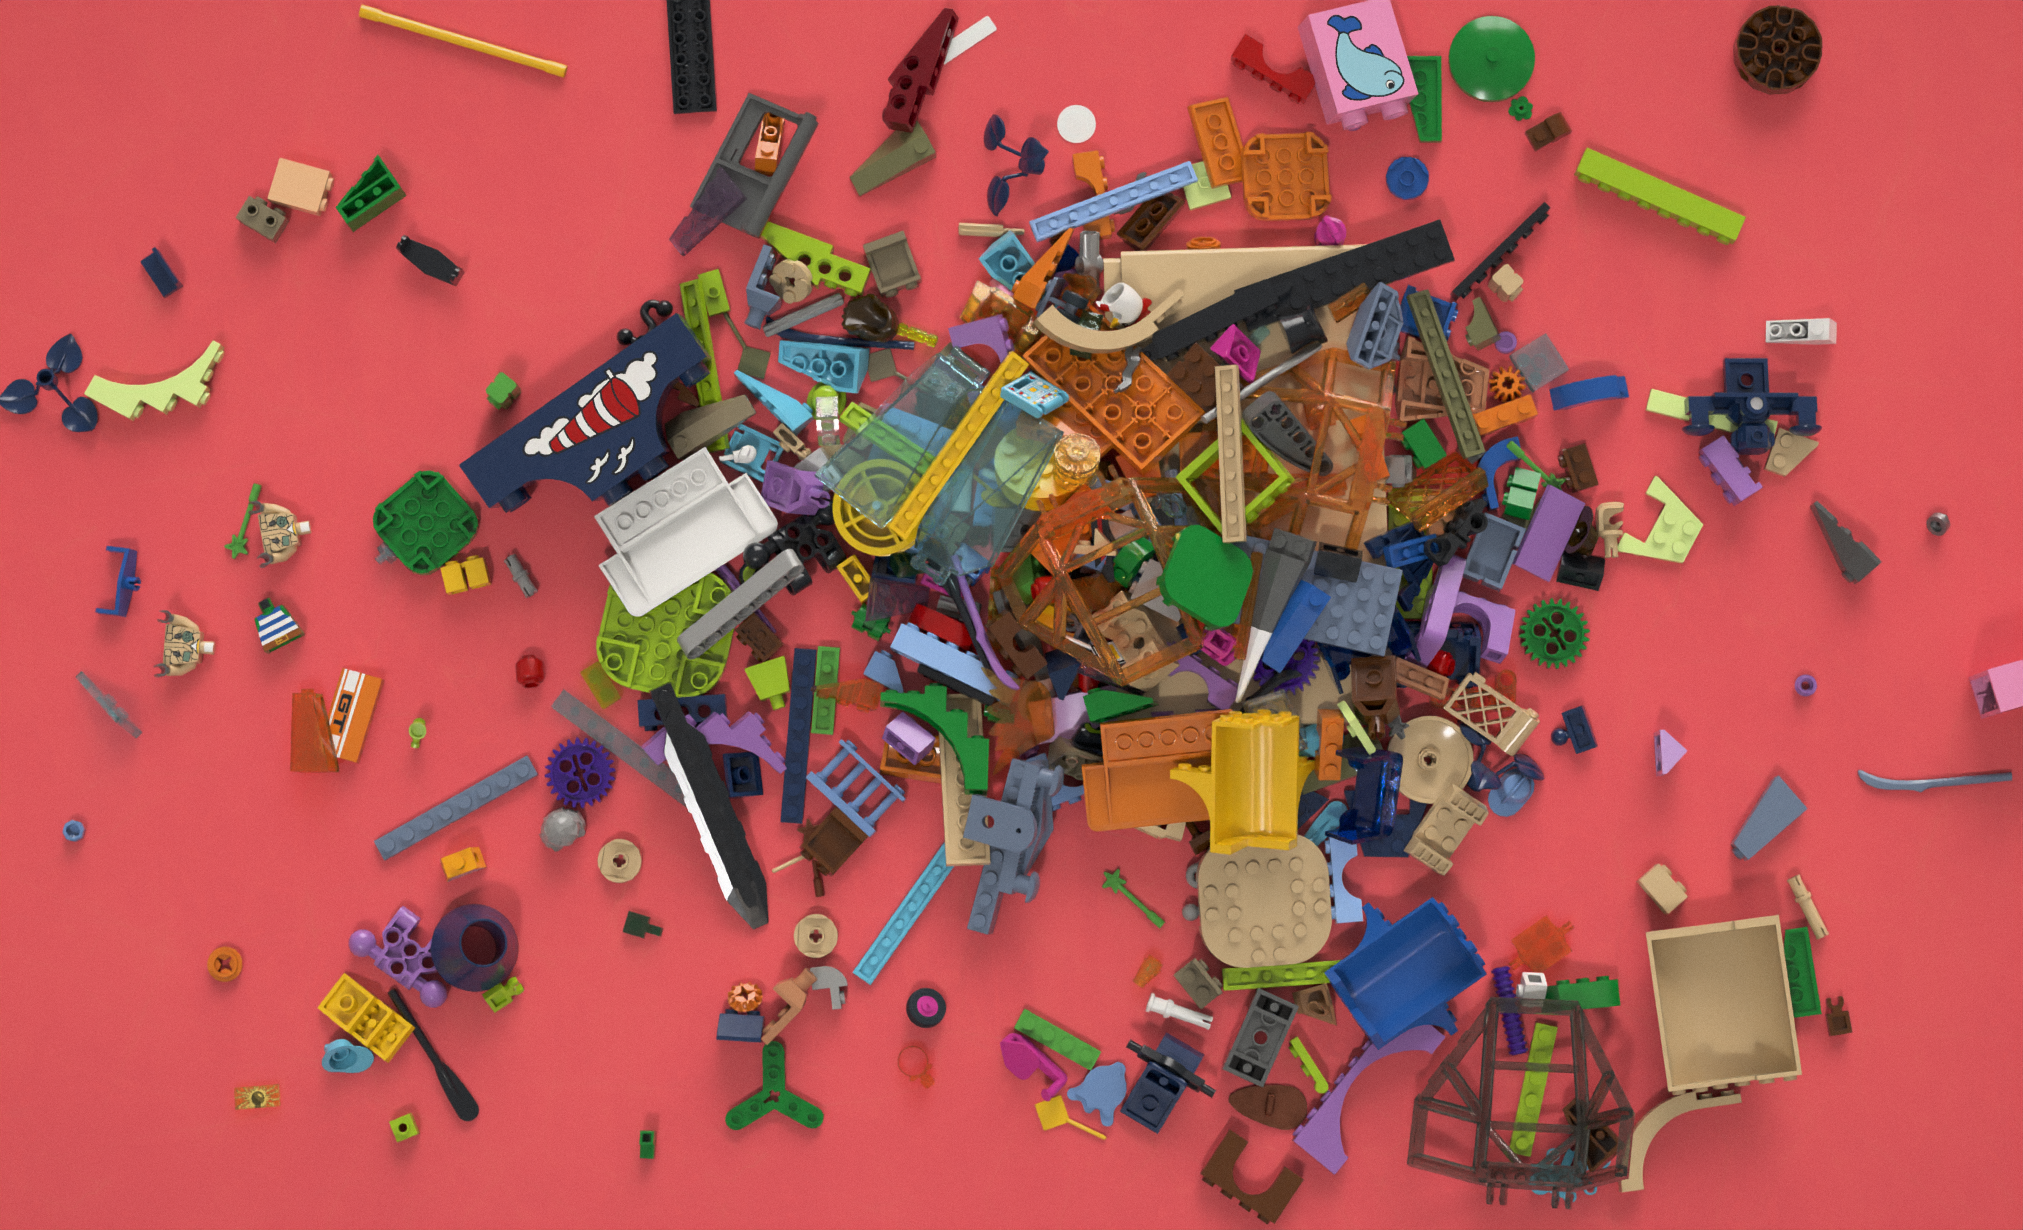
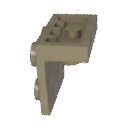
[1173,958,1223,1010]

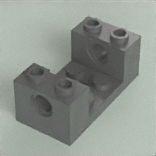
[1221,988,1299,1087]

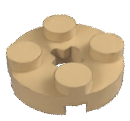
[769,259,813,304]
[598,839,642,883]
[794,914,838,958]

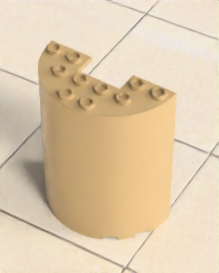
[1646,915,1802,1095]

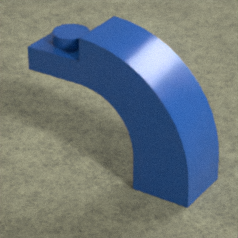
[1549,375,1629,411]
[1474,436,1521,512]

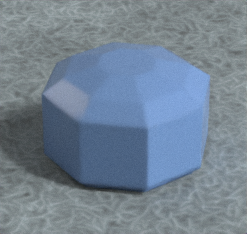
[62,820,86,842]

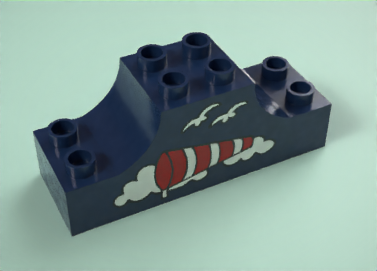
[459,313,712,513]

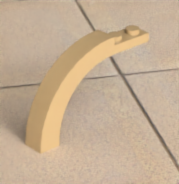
[1033,288,1185,353]
[1618,1090,1742,1192]

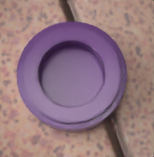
[1494,331,1517,354]

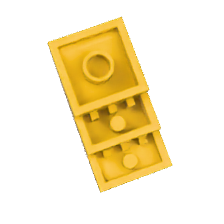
[317,973,415,1063]

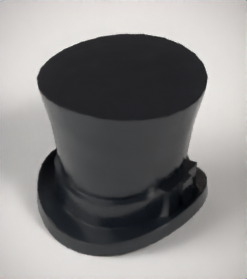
[1277,302,1328,354]

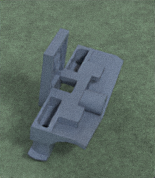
[963,759,1064,903]

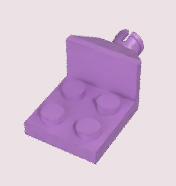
[761,460,830,515]

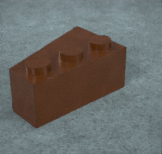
[1562,1095,1627,1175]

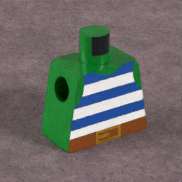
[255,598,305,654]

